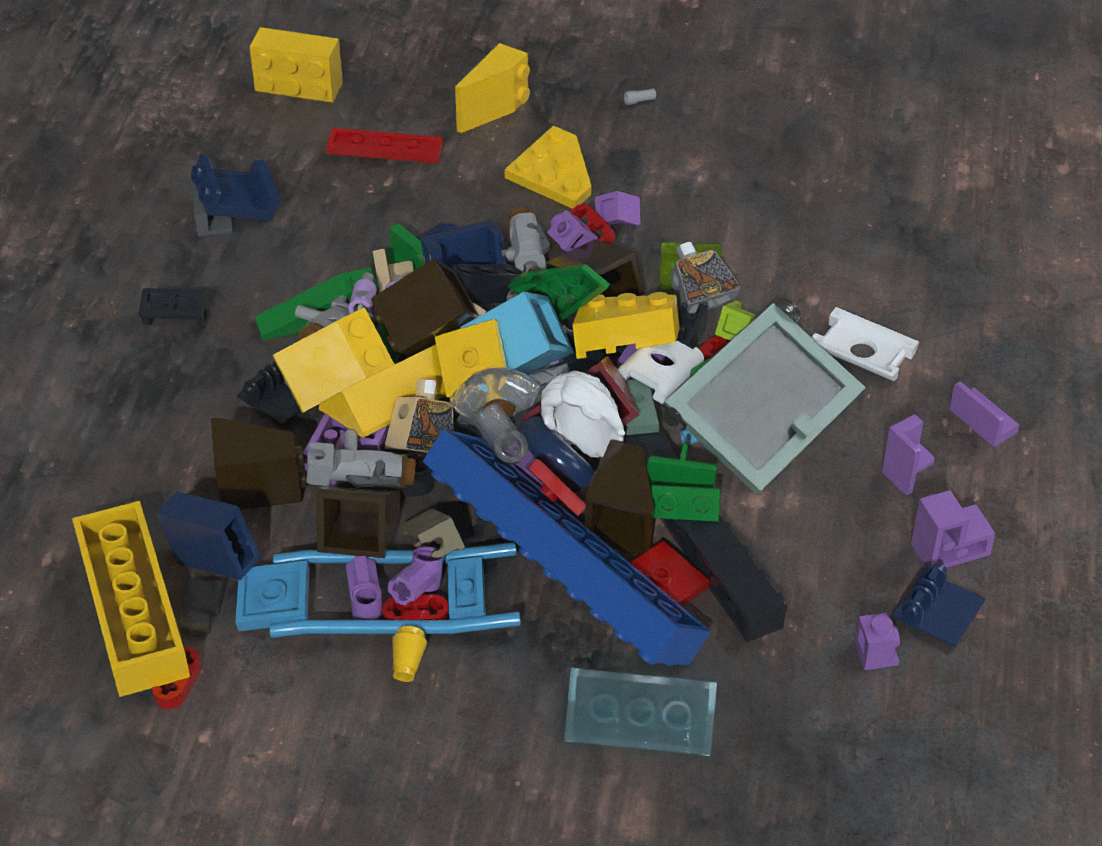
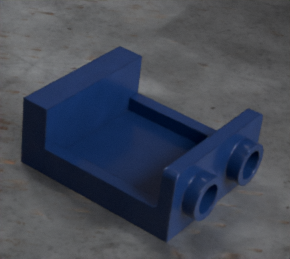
[191,155,281,221]
[420,220,507,268]

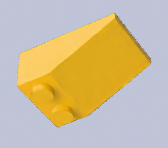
[455,43,530,133]
[272,307,395,413]

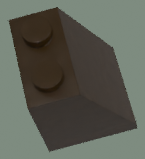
[546,239,645,297]
[371,258,479,357]
[211,418,307,510]
[585,440,654,556]
[317,484,400,559]

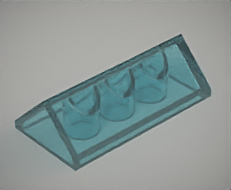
[564,667,717,756]

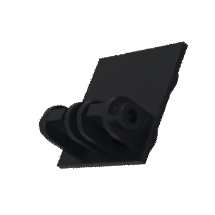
[237,361,301,426]

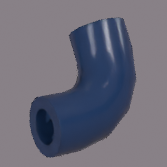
[520,417,594,493]

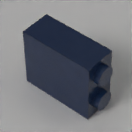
[156,491,261,580]

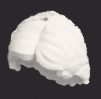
[541,371,625,458]

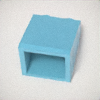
[460,292,574,380]

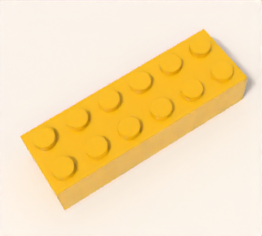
[72,501,190,697]

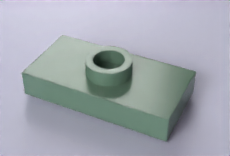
[624,379,659,435]

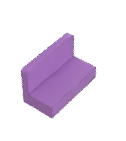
[949,381,1019,447]

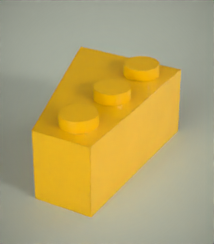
[573,292,679,359]

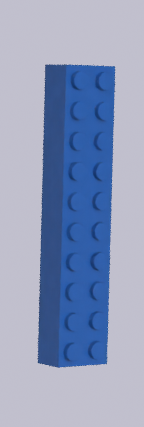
[423,429,712,667]

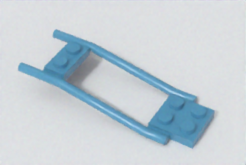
[235,542,521,638]

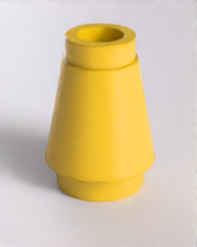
[392,626,427,682]

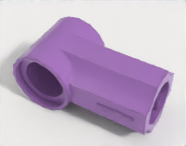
[388,546,443,606]
[346,556,383,620]

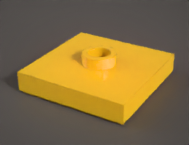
[435,319,510,399]

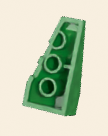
[507,264,610,322]
[254,267,379,341]

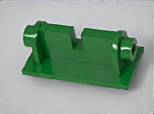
[651,485,720,521]

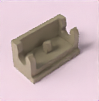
[400,508,465,558]

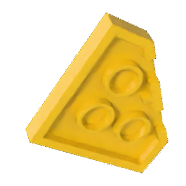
[505,125,592,209]

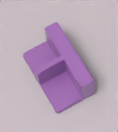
[882,414,934,495]

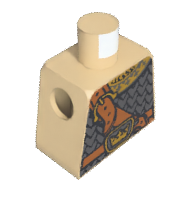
[385,379,453,454]

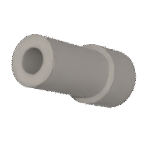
[624,88,656,105]

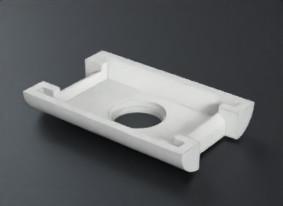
[812,307,919,381]
[617,340,704,405]

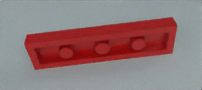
[327,127,443,164]

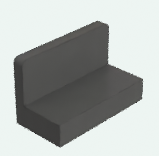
[191,180,233,236]

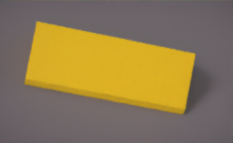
[319,345,446,438]

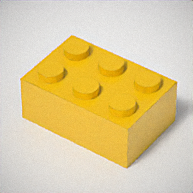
[250,27,343,103]

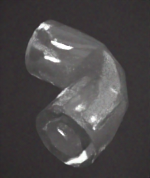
[450,367,541,418]

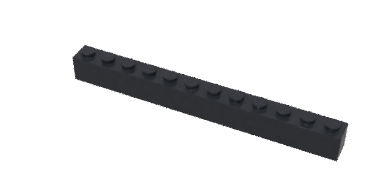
[559,348,787,643]

